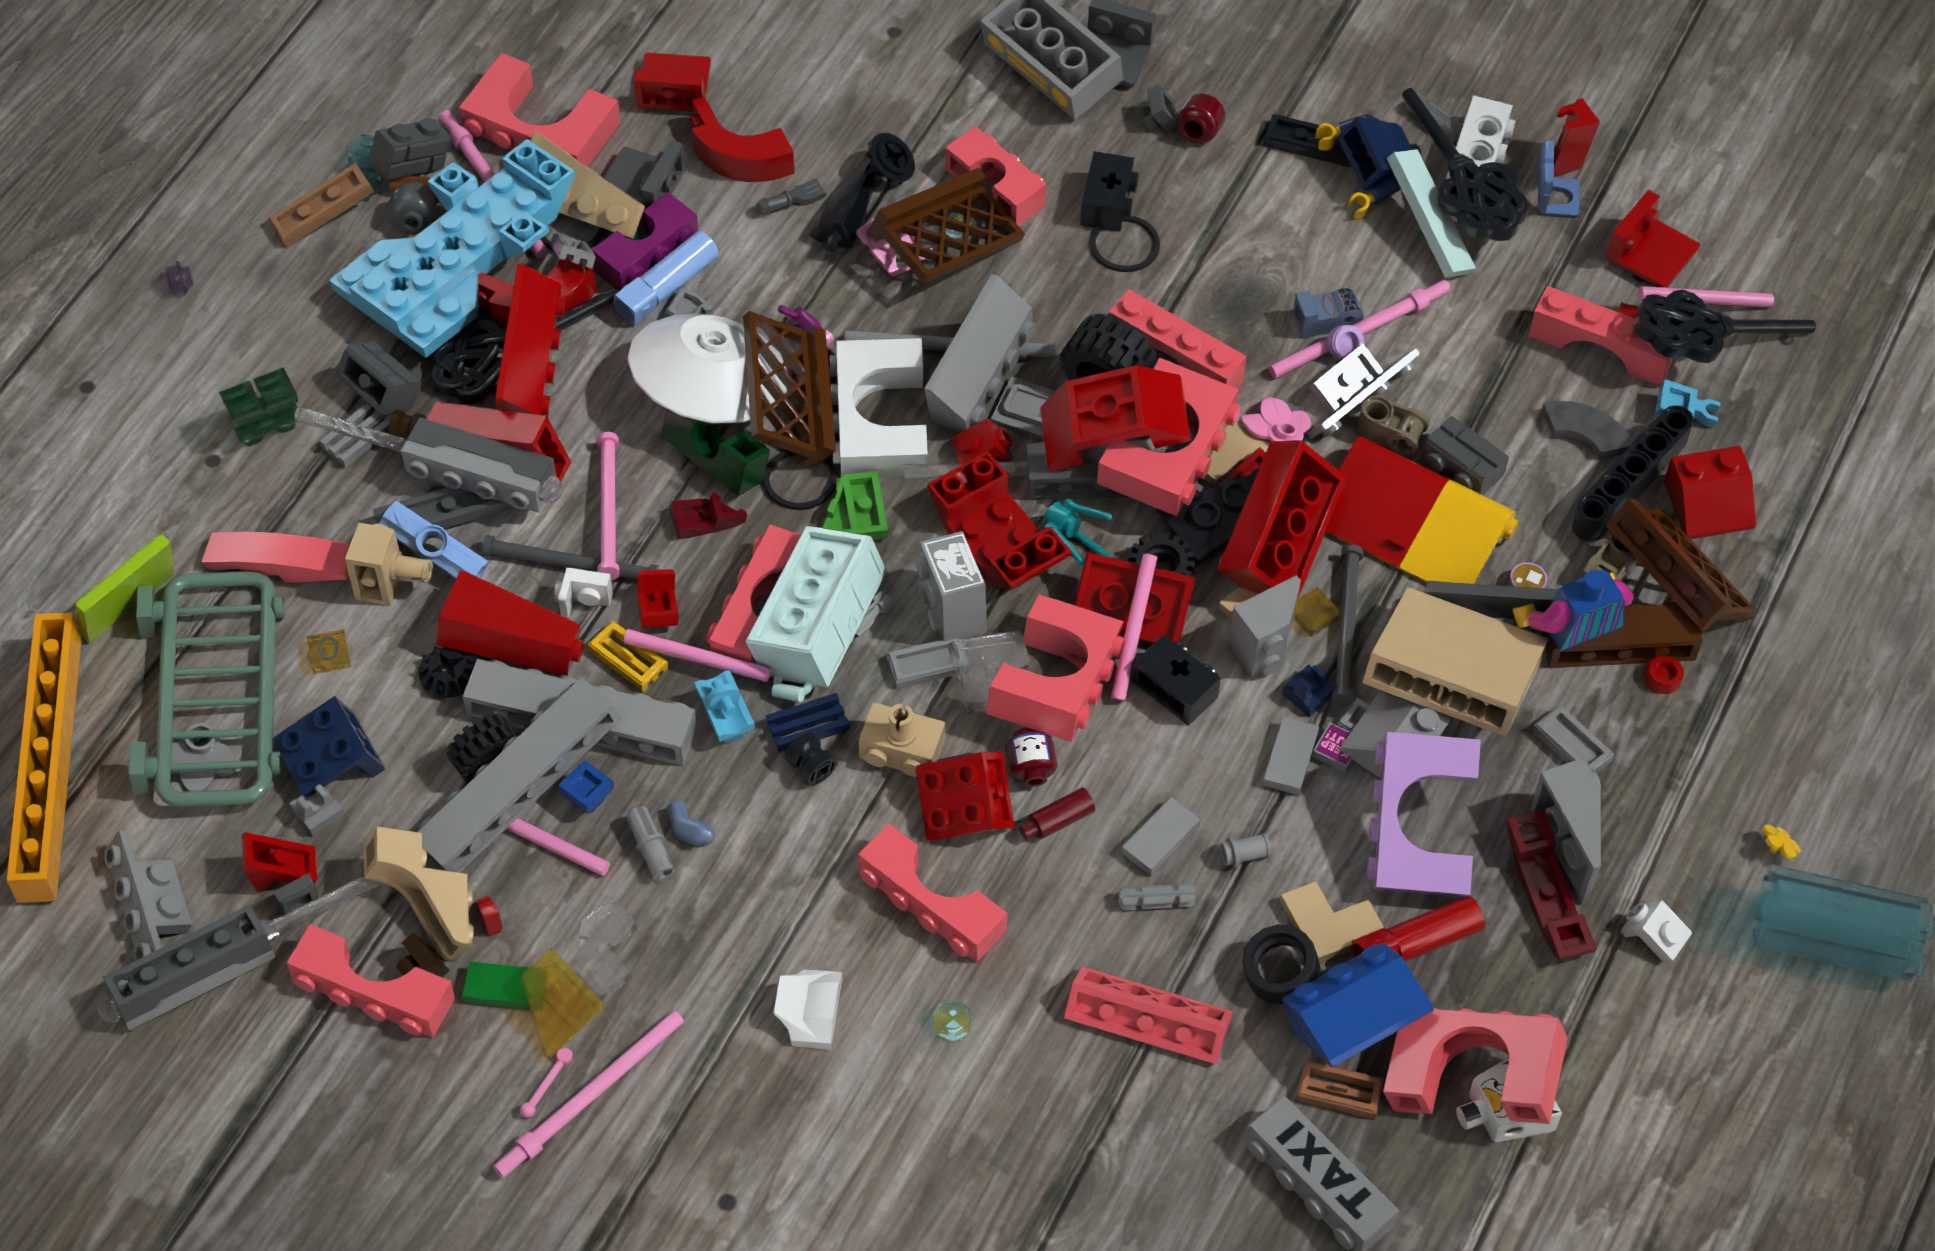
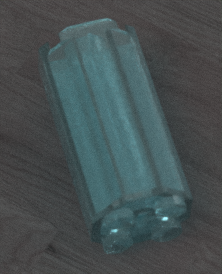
[1751,864,1935,981]

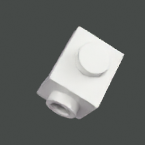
[1620,900,1692,963]

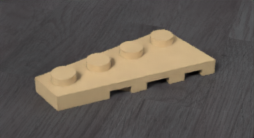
[531,131,645,239]

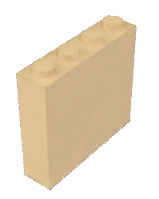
[1362,587,1548,737]

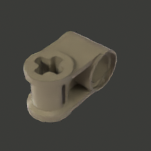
[1356,396,1429,456]
[1580,533,1638,583]

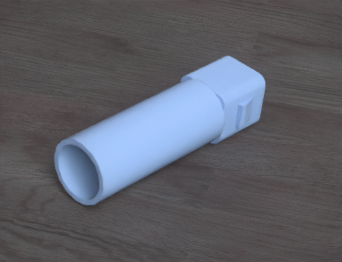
[614,231,719,326]

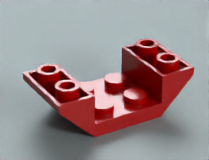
[1040,365,1191,473]
[927,451,1072,590]

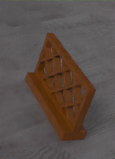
[868,168,1025,284]
[743,311,836,467]
[1606,499,1757,630]

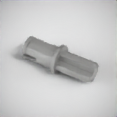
[627,806,676,881]

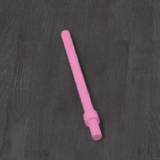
[439,110,548,259]
[1268,279,1451,379]
[493,1011,684,1179]

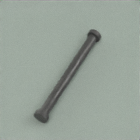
[482,535,659,580]
[1331,545,1363,706]

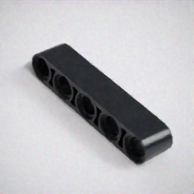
[1572,405,1694,541]

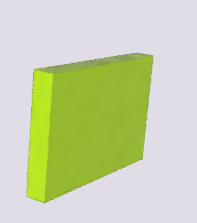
[75,534,174,644]

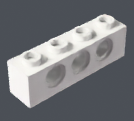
[1445,95,1516,222]

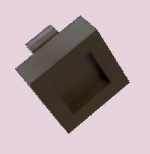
[396,932,450,977]

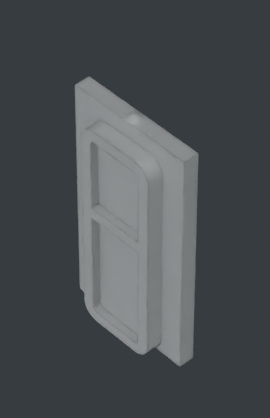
[991,376,1056,441]

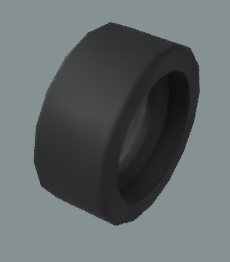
[1242,924,1320,1005]

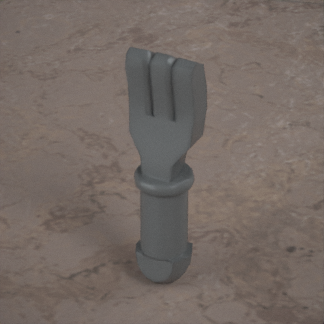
[756,179,827,214]

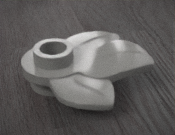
[171,723,236,791]

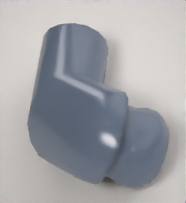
[667,801,715,846]

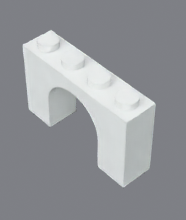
[830,338,928,477]

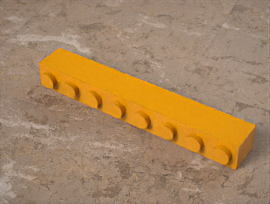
[7,612,82,903]

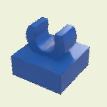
[559,760,614,814]

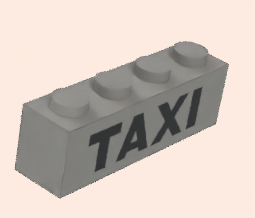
[1246,1096,1399,1251]

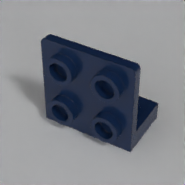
[273,696,385,798]

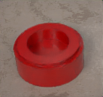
[1644,656,1684,694]

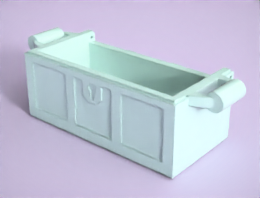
[746,526,887,702]

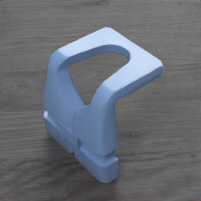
[1538,140,1579,217]

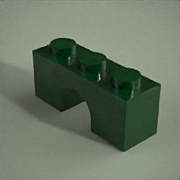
[661,409,770,496]

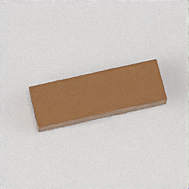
[268,163,375,247]

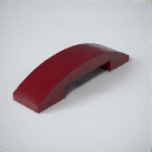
[1506,809,1597,961]

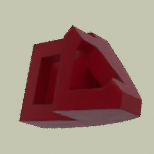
[669,492,747,539]

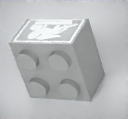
[916,531,987,642]

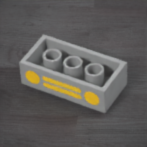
[980,0,1123,120]

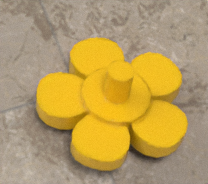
[1762,824,1801,860]

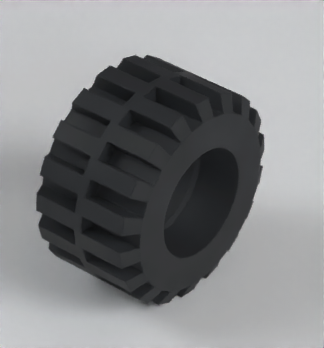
[1059,314,1158,381]

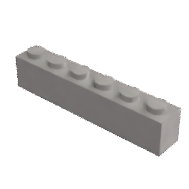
[463,659,697,766]
[418,677,621,873]

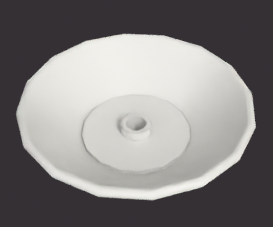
[627,314,788,424]

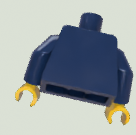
[1315,114,1421,219]

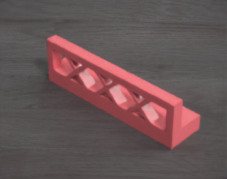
[1064,966,1234,1064]

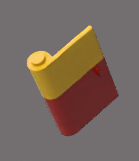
[1325,436,1519,584]

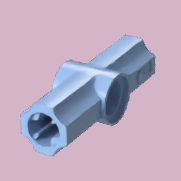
[379,501,489,579]

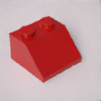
[1663,445,1756,539]

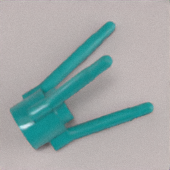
[1043,498,1116,565]

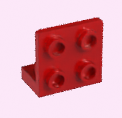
[634,53,711,112]
[1605,189,1700,287]
[915,752,1015,841]

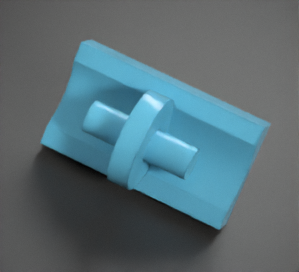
[694,670,755,744]

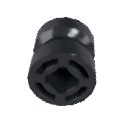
[784,732,837,786]

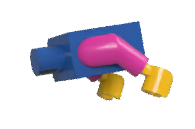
[1512,570,1633,651]

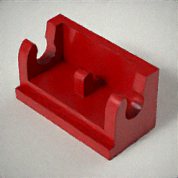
[1553,98,1600,176]

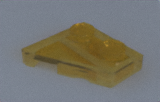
[521,948,606,1060]

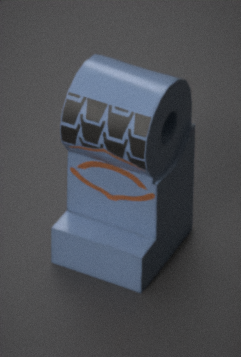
[1292,288,1364,339]

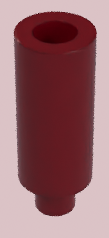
[1019,787,1095,840]

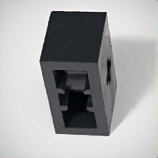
[1080,151,1139,232]
[1132,635,1221,726]

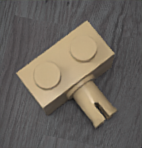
[345,522,433,606]
[859,702,946,777]

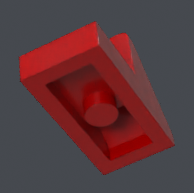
[241,832,317,893]

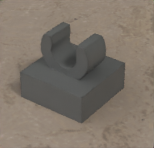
[1138,84,1178,133]

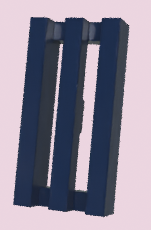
[765,693,850,753]

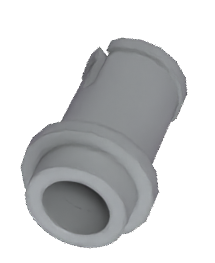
[1220,833,1272,868]

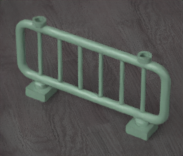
[129,571,284,807]

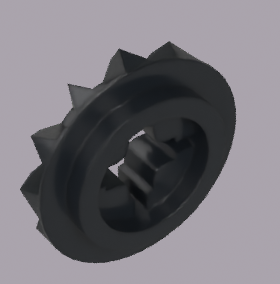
[866,133,915,184]
[418,646,477,698]

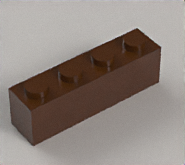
[1542,602,1703,668]

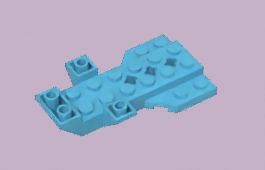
[329,139,576,358]

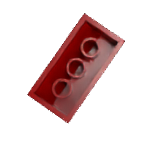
[495,264,567,417]
[1218,440,1347,600]

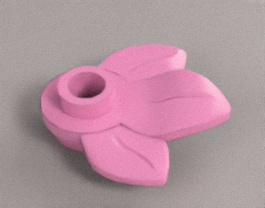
[1240,397,1311,442]

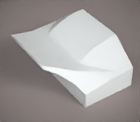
[774,970,842,1051]

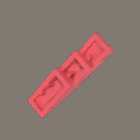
[201,531,350,583]

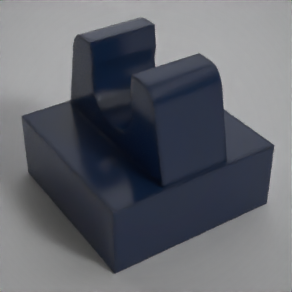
[1282,664,1336,717]

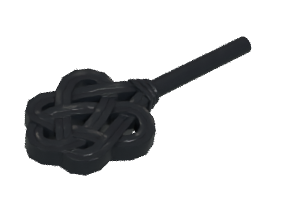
[1402,88,1529,241]
[431,287,618,404]
[1633,290,1816,363]

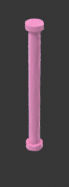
[597,432,620,580]

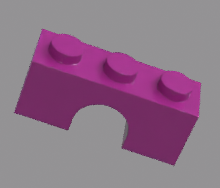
[592,192,698,291]

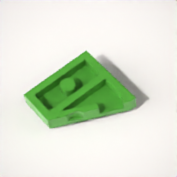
[822,470,888,540]

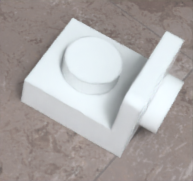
[554,568,613,618]

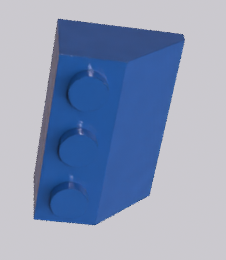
[1282,942,1434,1067]

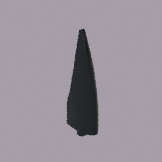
[810,157,879,253]

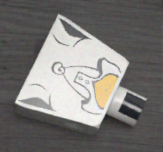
[1456,1058,1562,1142]

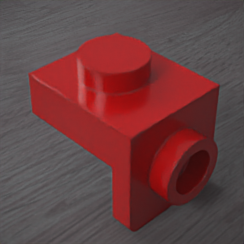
[951,418,1013,466]
[637,569,679,628]

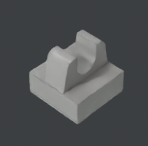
[289,784,344,837]

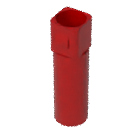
[1352,896,1485,962]

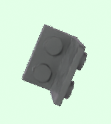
[1087,0,1156,88]
[604,140,686,216]

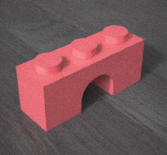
[945,126,1047,226]

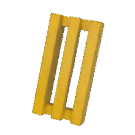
[587,621,668,692]

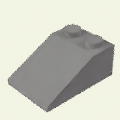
[1530,758,1601,905]

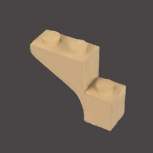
[364,826,473,961]

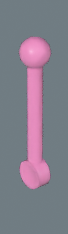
[520,1048,573,1118]

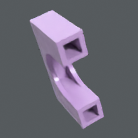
[1367,732,1481,897]

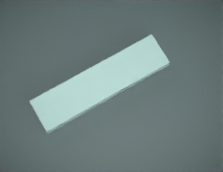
[1387,150,1476,278]

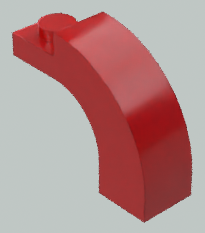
[689,96,795,182]
[477,257,597,327]

